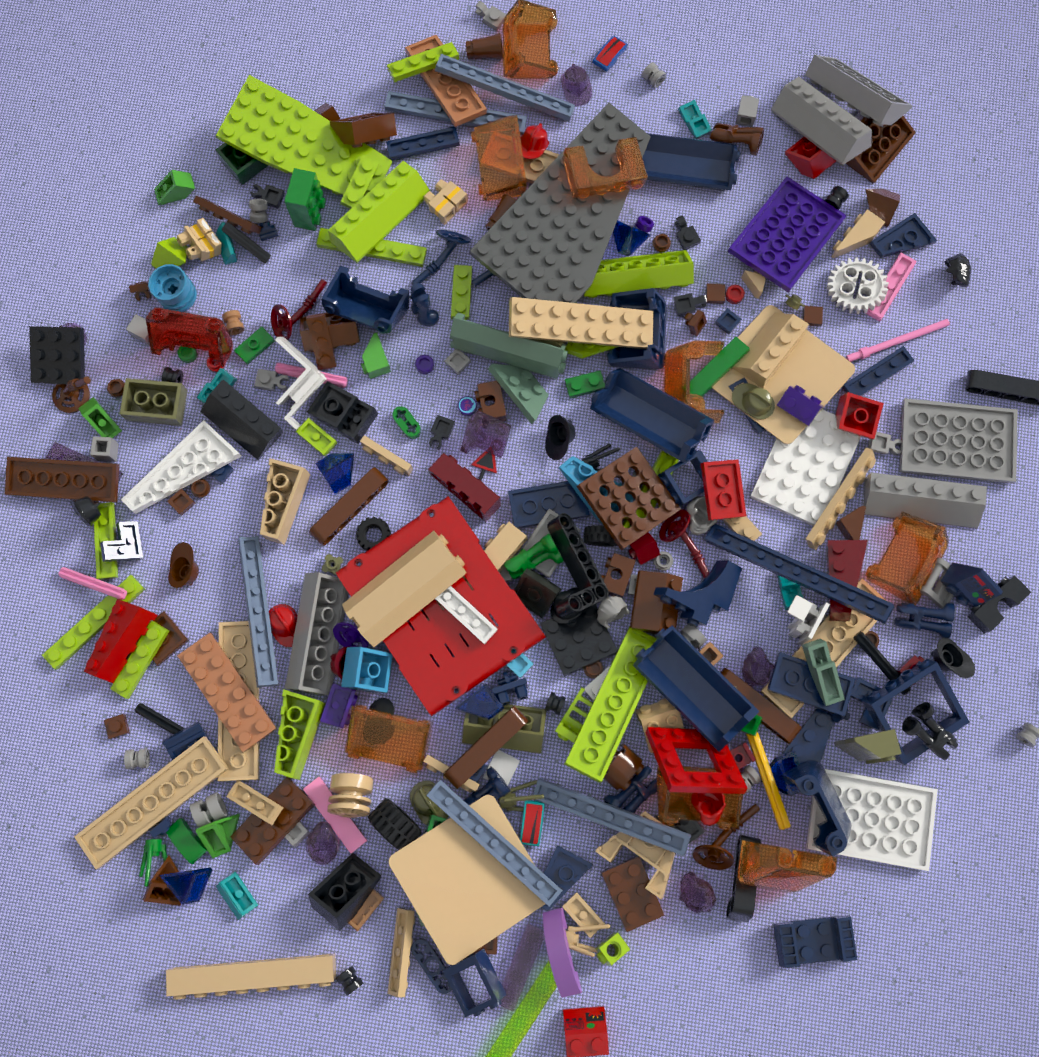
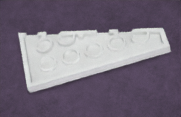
[121,420,242,514]

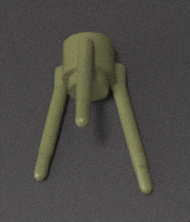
[499,779,544,812]

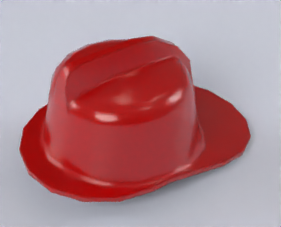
[515,123,549,159]
[269,604,298,647]

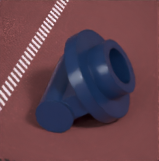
[259,221,279,241]

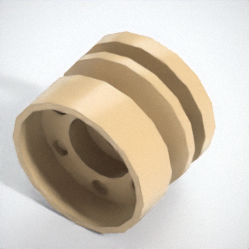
[327,773,373,818]

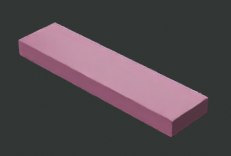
[864,253,917,322]
[303,776,368,854]

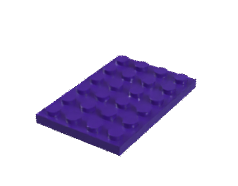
[727,176,847,293]

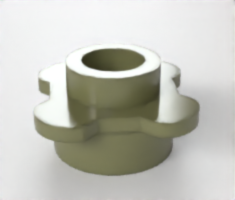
[785,294,805,310]
[322,554,343,575]

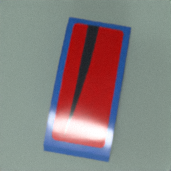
[592,35,628,72]

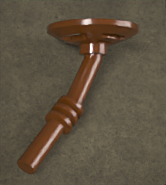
[52,376,91,413]
[693,804,760,870]

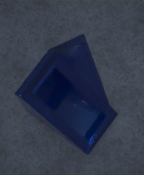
[613,220,651,256]
[315,453,354,495]
[455,683,504,721]
[761,751,800,796]
[159,867,212,905]

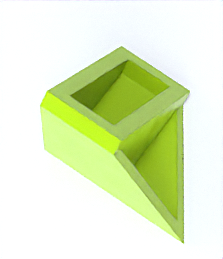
[151,237,188,269]

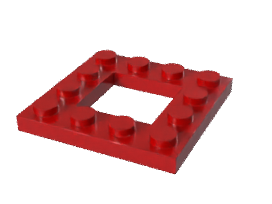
[645,727,748,794]

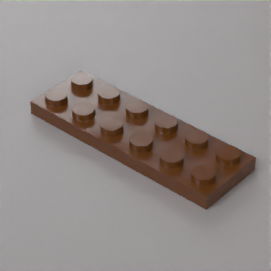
[5,457,120,502]

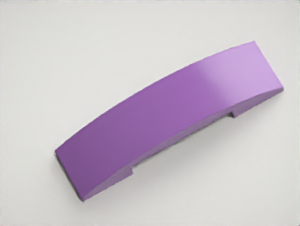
[543,908,582,998]

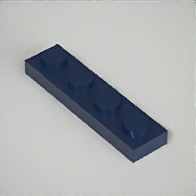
[386,126,460,160]
[842,346,915,396]

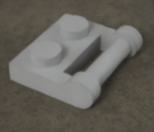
[919,558,953,609]

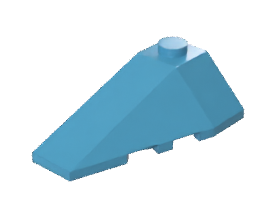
[559,456,633,526]

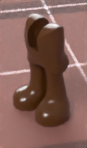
[710,123,764,156]

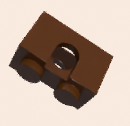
[474,380,507,425]
[601,553,636,598]

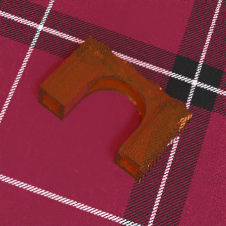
[562,137,648,198]

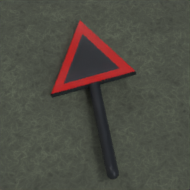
[471,444,497,481]

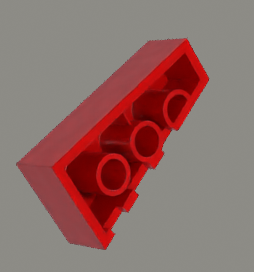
[84,599,158,683]

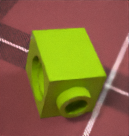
[595,932,631,966]

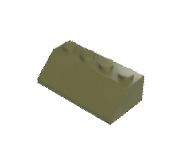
[462,699,546,753]
[834,729,901,764]

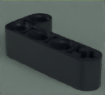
[726,835,761,922]

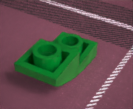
[166,818,207,864]

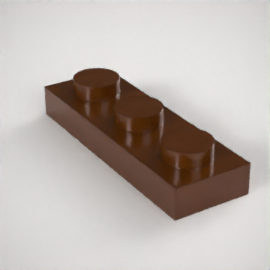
[306,313,337,370]

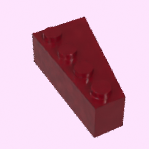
[428,453,501,523]
[827,540,868,621]

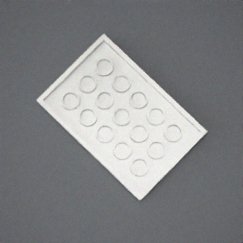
[750,409,861,526]
[806,769,938,871]

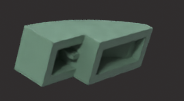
[802,639,845,706]

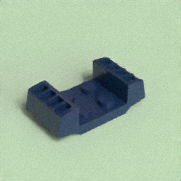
[773,915,858,968]

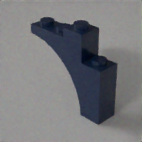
[653,560,742,627]

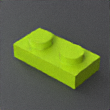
[296,418,337,457]

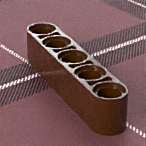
[309,467,389,546]
[720,668,802,744]
[443,706,528,789]

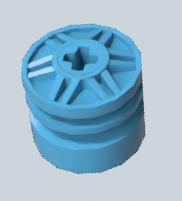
[148,264,197,313]

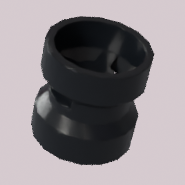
[824,186,849,210]
[335,966,364,996]

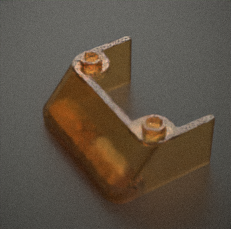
[664,340,724,423]

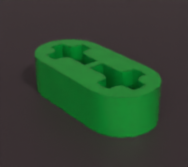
[392,406,421,439]

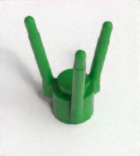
[139,839,167,887]

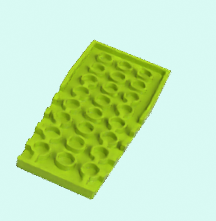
[216,75,392,195]

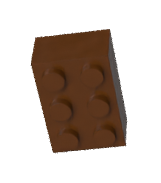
[600,856,664,932]

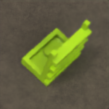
[555,687,593,743]

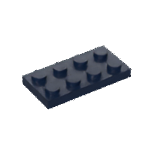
[508,481,590,529]
[767,652,855,717]

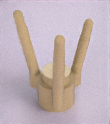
[565,924,610,957]

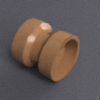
[222,310,245,335]

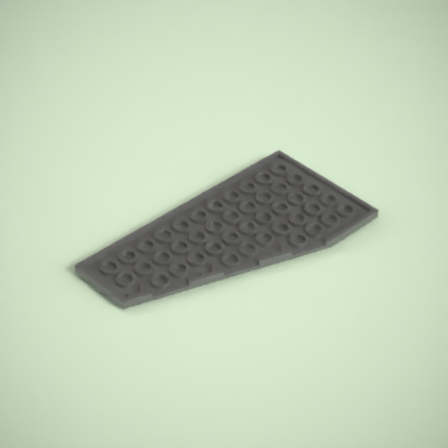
[469,103,651,303]

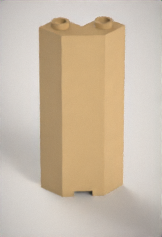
[342,531,467,647]

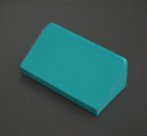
[216,222,238,265]
[216,872,258,920]

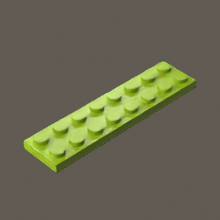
[564,626,657,783]

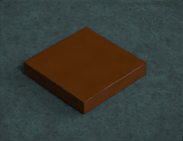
[137,611,189,666]

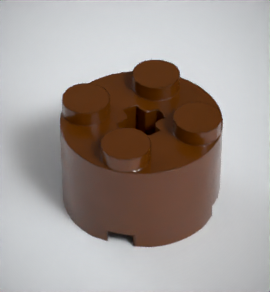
[603,743,644,791]

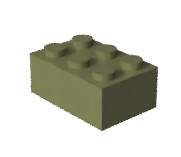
[120,378,188,426]

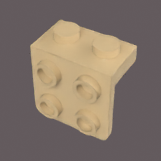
[635,698,684,753]

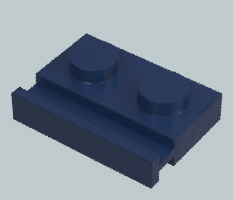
[162,721,213,760]

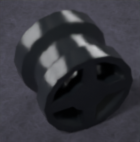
[161,367,183,383]
[544,691,566,715]

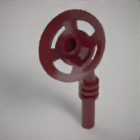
[271,279,327,340]
[659,509,710,579]

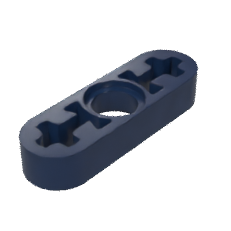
[411,938,452,994]

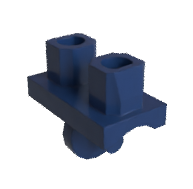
[492,671,528,707]

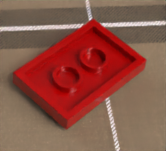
[700,459,747,521]

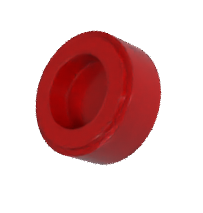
[725,285,745,304]

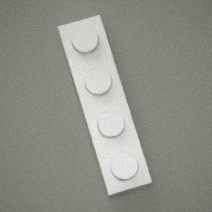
[435,586,498,644]

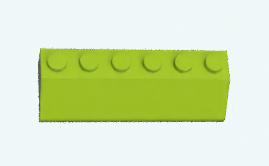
[328,161,430,263]
[584,250,694,298]

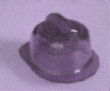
[561,64,592,106]

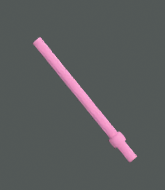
[846,319,950,362]

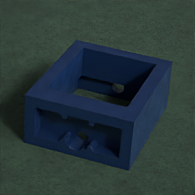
[658,449,708,507]
[443,948,507,1017]

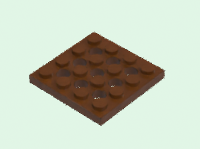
[576,447,681,550]

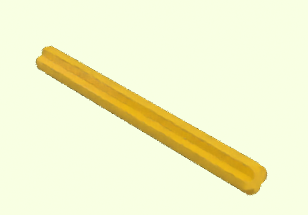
[746,731,791,830]

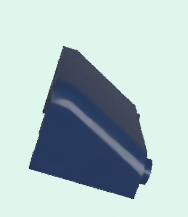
[321,265,409,334]
[607,288,667,370]
[781,760,852,857]

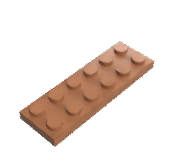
[405,35,487,127]
[177,633,277,753]

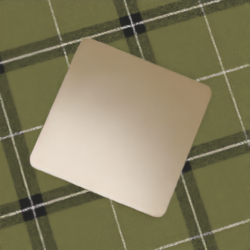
[712,305,855,444]
[388,795,545,965]

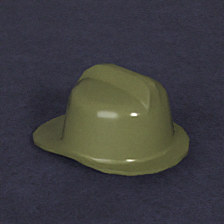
[732,383,775,419]
[410,781,449,825]

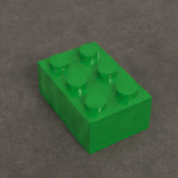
[284,168,326,231]

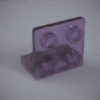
[460,410,511,458]

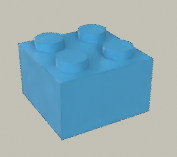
[341,647,392,693]

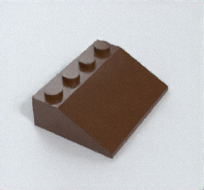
[846,111,916,183]

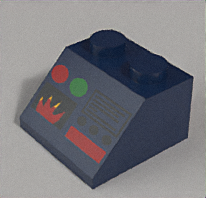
[941,562,1003,607]

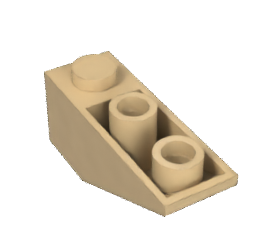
[832,209,885,259]

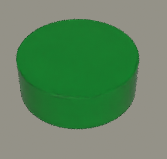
[177,344,198,363]

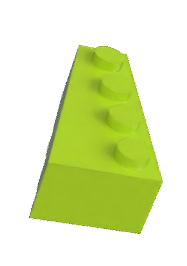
[274,689,326,780]

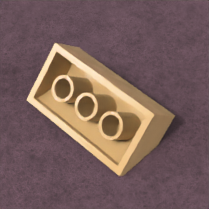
[732,313,809,388]

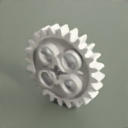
[827,257,889,314]

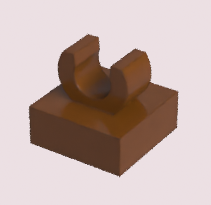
[129,280,151,301]
[684,310,707,336]

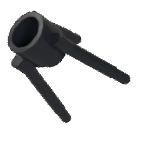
[581,444,629,472]

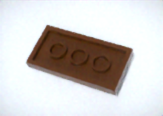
[230,777,315,866]

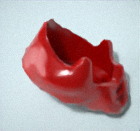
[691,793,726,826]

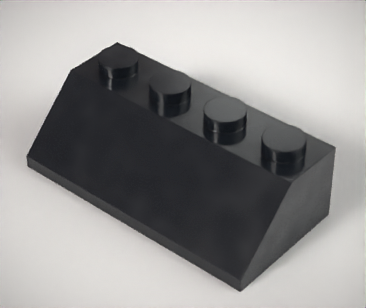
[200,380,283,460]

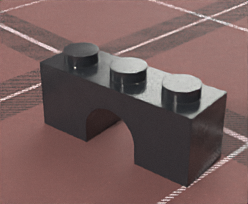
[967,575,1031,634]

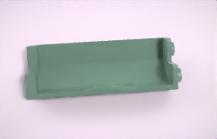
[450,313,568,379]

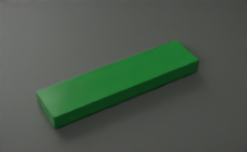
[683,337,750,402]

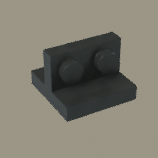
[514,568,562,619]

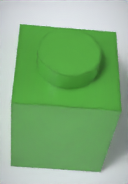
[154,170,195,205]
[361,332,391,379]
[78,397,122,438]

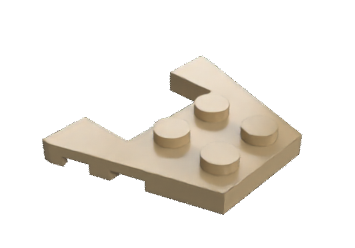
[595,811,675,900]

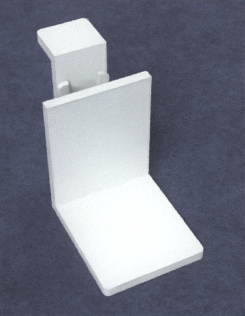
[275,337,327,430]
[787,596,841,666]

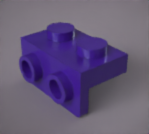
[777,385,824,426]
[320,683,358,729]

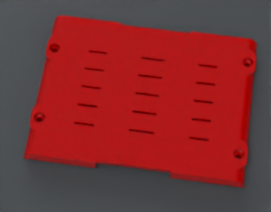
[335,496,546,716]

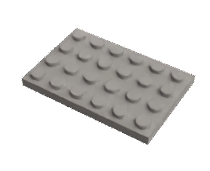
[900,398,1018,484]

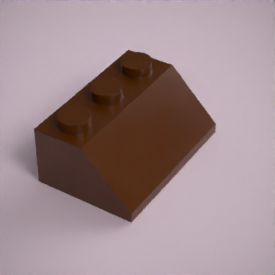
[330,113,397,148]
[300,312,360,352]
[630,570,683,634]

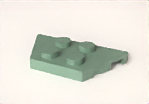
[488,364,549,424]

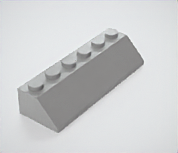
[805,55,912,126]
[771,76,872,166]
[863,472,987,529]
[285,572,348,695]

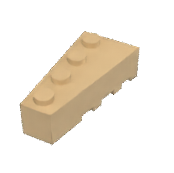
[260,458,311,545]

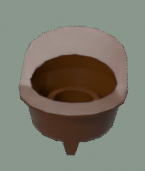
[168,542,199,588]

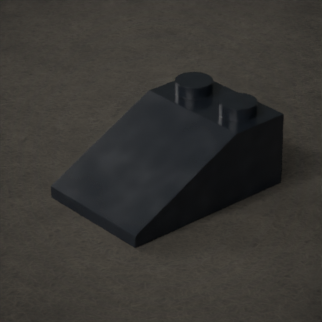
[308,853,382,931]

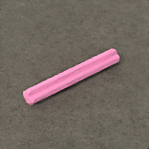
[275,362,348,388]
[58,567,127,600]

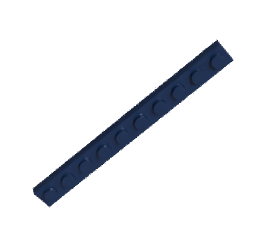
[705,524,894,624]

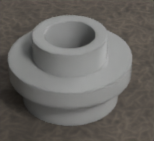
[654,551,673,571]

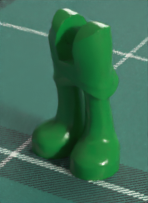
[504,533,564,579]

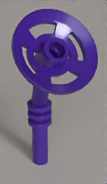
[333,622,368,648]

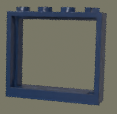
[863,659,970,765]

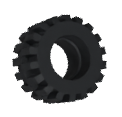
[368,798,422,850]

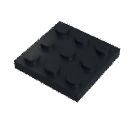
[29,326,85,384]
[540,604,618,677]

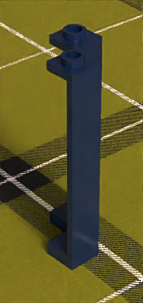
[634,133,740,191]
[590,368,714,463]
[633,626,760,752]

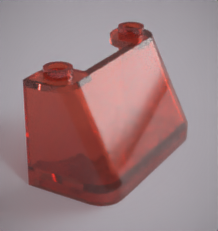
[145,308,233,367]

